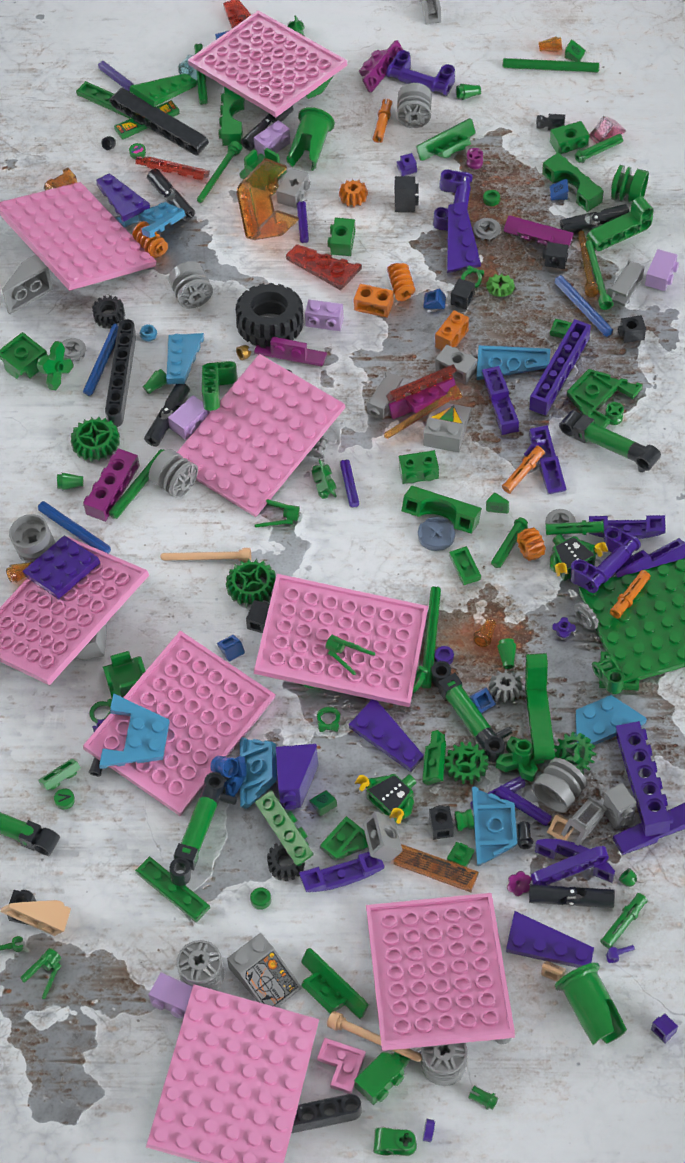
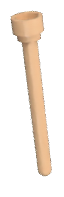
[160,548,251,563]
[327,1011,422,1062]

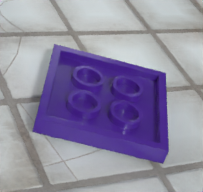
[22,535,101,599]

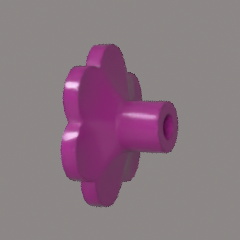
[507,871,532,897]

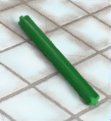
[502,58,600,72]
[421,586,441,689]

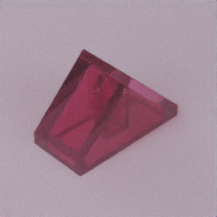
[589,115,626,144]

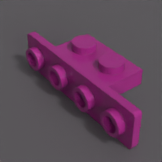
[359,40,403,92]
[504,215,574,248]
[254,337,327,366]
[389,377,457,419]

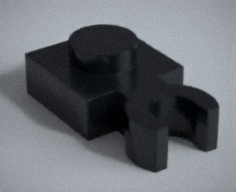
[536,114,565,131]

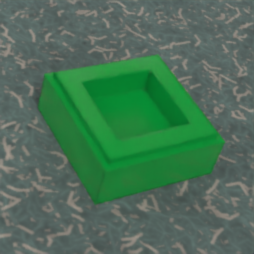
[550,318,572,339]

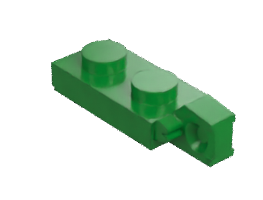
[422,730,446,785]

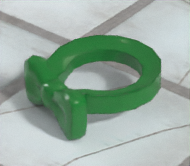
[461,265,484,288]
[412,666,428,693]
[89,699,112,724]
[317,707,341,732]

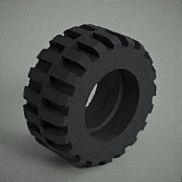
[235,283,303,348]

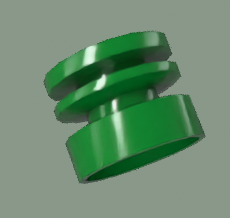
[611,164,649,204]

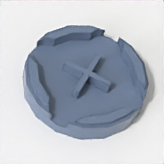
[418,516,455,551]

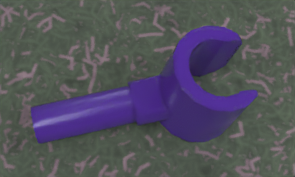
[524,434,546,457]
[606,945,635,963]

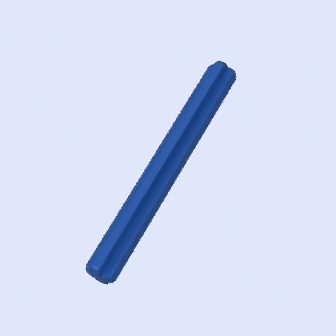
[555,275,613,337]
[83,324,118,396]
[38,501,111,553]

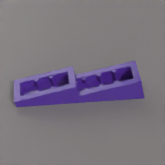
[482,366,519,435]
[529,425,567,495]
[614,538,685,577]
[612,803,685,855]

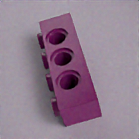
[83,448,140,522]

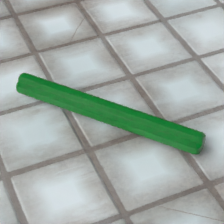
[194,43,208,105]
[109,449,164,519]

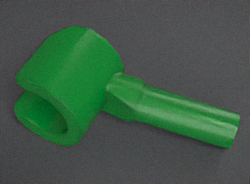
[0,936,23,952]

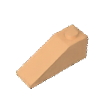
[0,900,71,936]

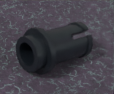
[89,756,103,777]
[517,821,533,849]

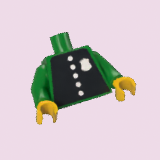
[550,534,608,581]
[354,774,417,824]

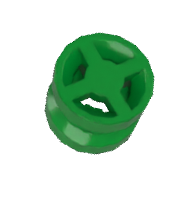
[605,402,624,425]
[454,809,474,832]

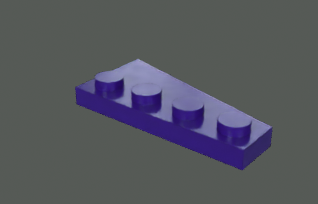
[96,173,150,222]
[447,202,481,273]
[349,699,424,772]
[506,911,594,968]

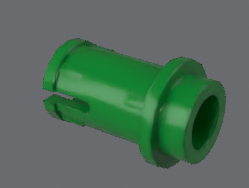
[468,1085,498,1110]

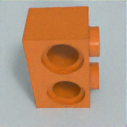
[354,284,394,318]
[435,310,469,351]

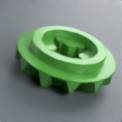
[486,273,514,297]

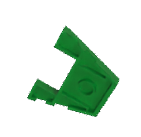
[566,369,643,428]

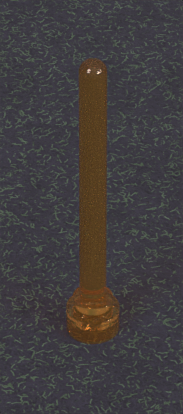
[578,231,599,297]
[384,385,463,439]

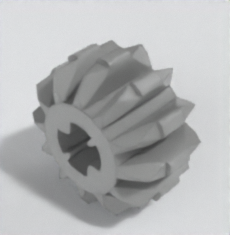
[488,670,522,704]

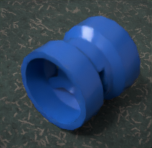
[210,755,239,778]

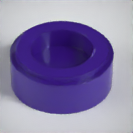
[434,646,454,665]
[422,1118,435,1142]

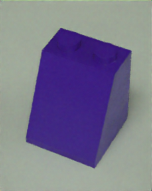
[276,743,319,810]

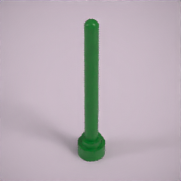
[197,141,242,203]
[585,240,613,310]

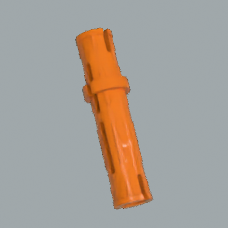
[373,99,393,143]
[502,446,545,494]
[610,570,651,619]

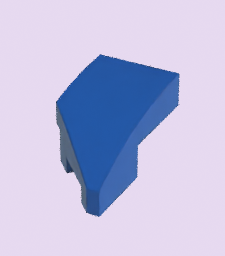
[225,756,247,797]

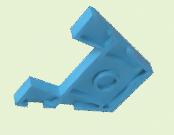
[116,202,185,238]
[99,694,170,769]

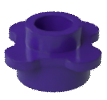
[552,617,576,638]

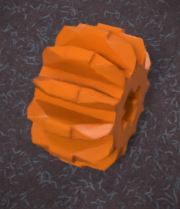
[339,179,368,207]
[517,527,546,561]

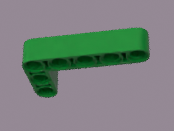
[525,653,555,761]

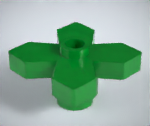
[37,341,74,391]
[496,736,545,782]

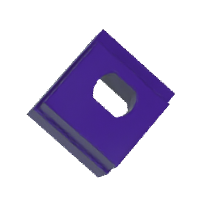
[397,153,417,176]
[651,1013,678,1043]

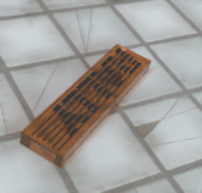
[393,844,479,892]

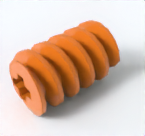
[132,221,168,258]
[387,263,416,302]

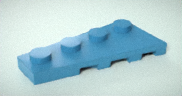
[166,333,204,384]
[477,345,550,380]

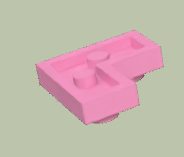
[317,1038,366,1094]

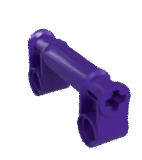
[386,50,455,96]
[433,169,473,231]
[571,527,641,593]

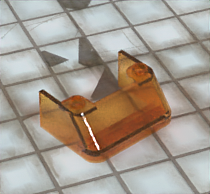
[237,158,299,240]

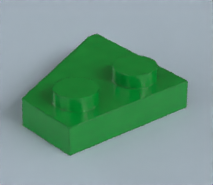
[320,816,368,861]

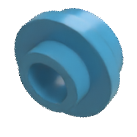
[140,324,157,341]

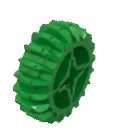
[70,416,120,462]
[226,558,276,608]

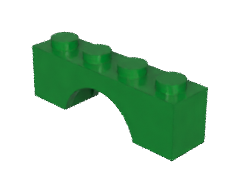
[218,86,245,146]
[542,153,604,212]
[401,486,482,534]

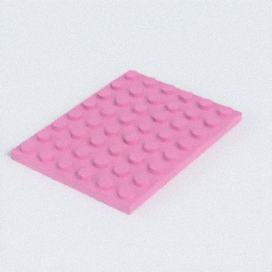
[188,10,347,117]
[0,182,156,291]
[177,354,346,517]
[0,536,149,686]
[254,574,428,707]
[83,631,276,816]
[366,893,515,1051]
[146,984,319,1163]

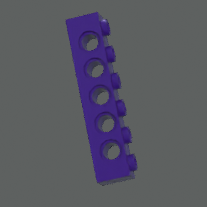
[529,319,591,416]
[616,721,673,837]

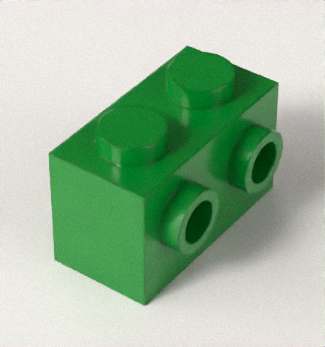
[398,450,439,484]

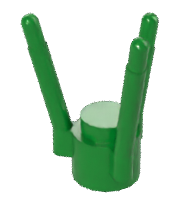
[255,499,300,528]
[325,634,375,675]
[20,948,61,999]

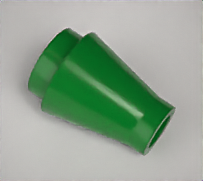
[456,84,481,100]
[142,369,167,395]
[57,472,83,491]
[497,638,516,669]

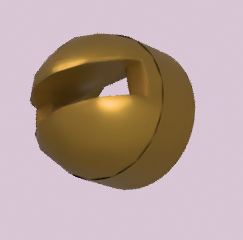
[236,345,251,360]

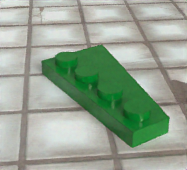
[130,73,197,107]

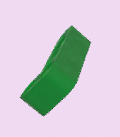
[586,196,654,251]
[202,361,238,411]

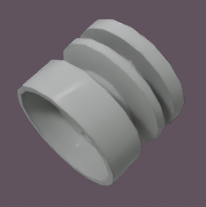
[396,83,432,128]
[168,261,213,309]
[149,449,198,498]
[9,514,56,564]
[532,758,587,813]
[177,940,225,991]
[421,1043,467,1086]

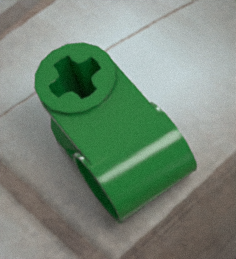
[592,655,625,694]
[373,1127,417,1156]

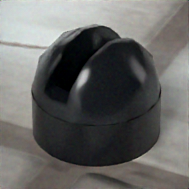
[101,136,116,150]

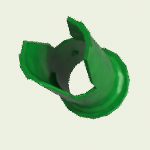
[286,107,335,171]
[555,962,627,1045]

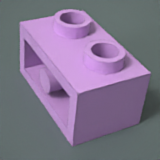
[254,120,291,155]
[645,249,679,291]
[305,299,344,331]
[168,395,210,440]
[148,973,193,1019]

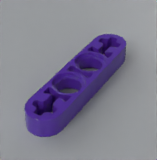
[530,846,609,885]

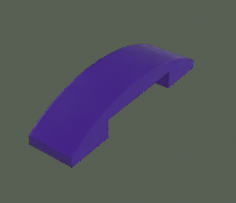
[589,515,666,539]
[535,839,615,883]
[299,852,385,892]

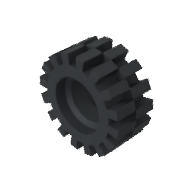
[92,295,125,329]
[267,842,305,881]

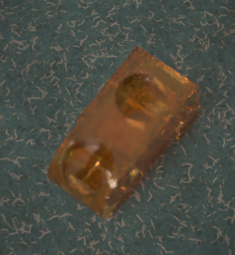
[44,167,77,191]

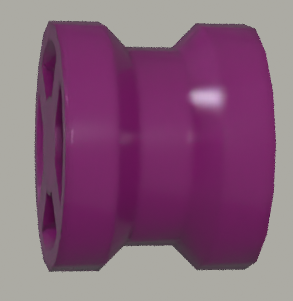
[466,148,483,169]

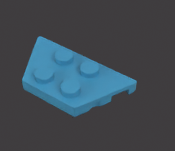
[575,695,647,745]
[240,737,277,809]
[472,787,517,866]

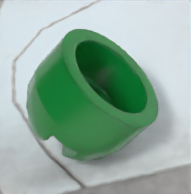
[619,868,637,887]

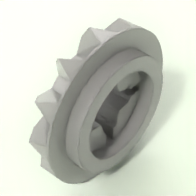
[473,218,501,241]
[62,338,86,362]
[545,509,576,535]
[574,602,599,630]

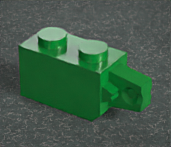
[354,1052,411,1105]

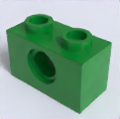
[550,121,589,154]
[327,217,356,256]

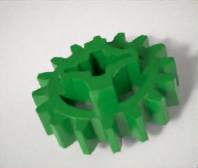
[554,732,596,775]
[445,742,489,785]

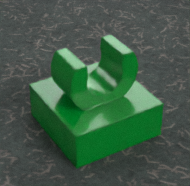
[447,841,475,869]

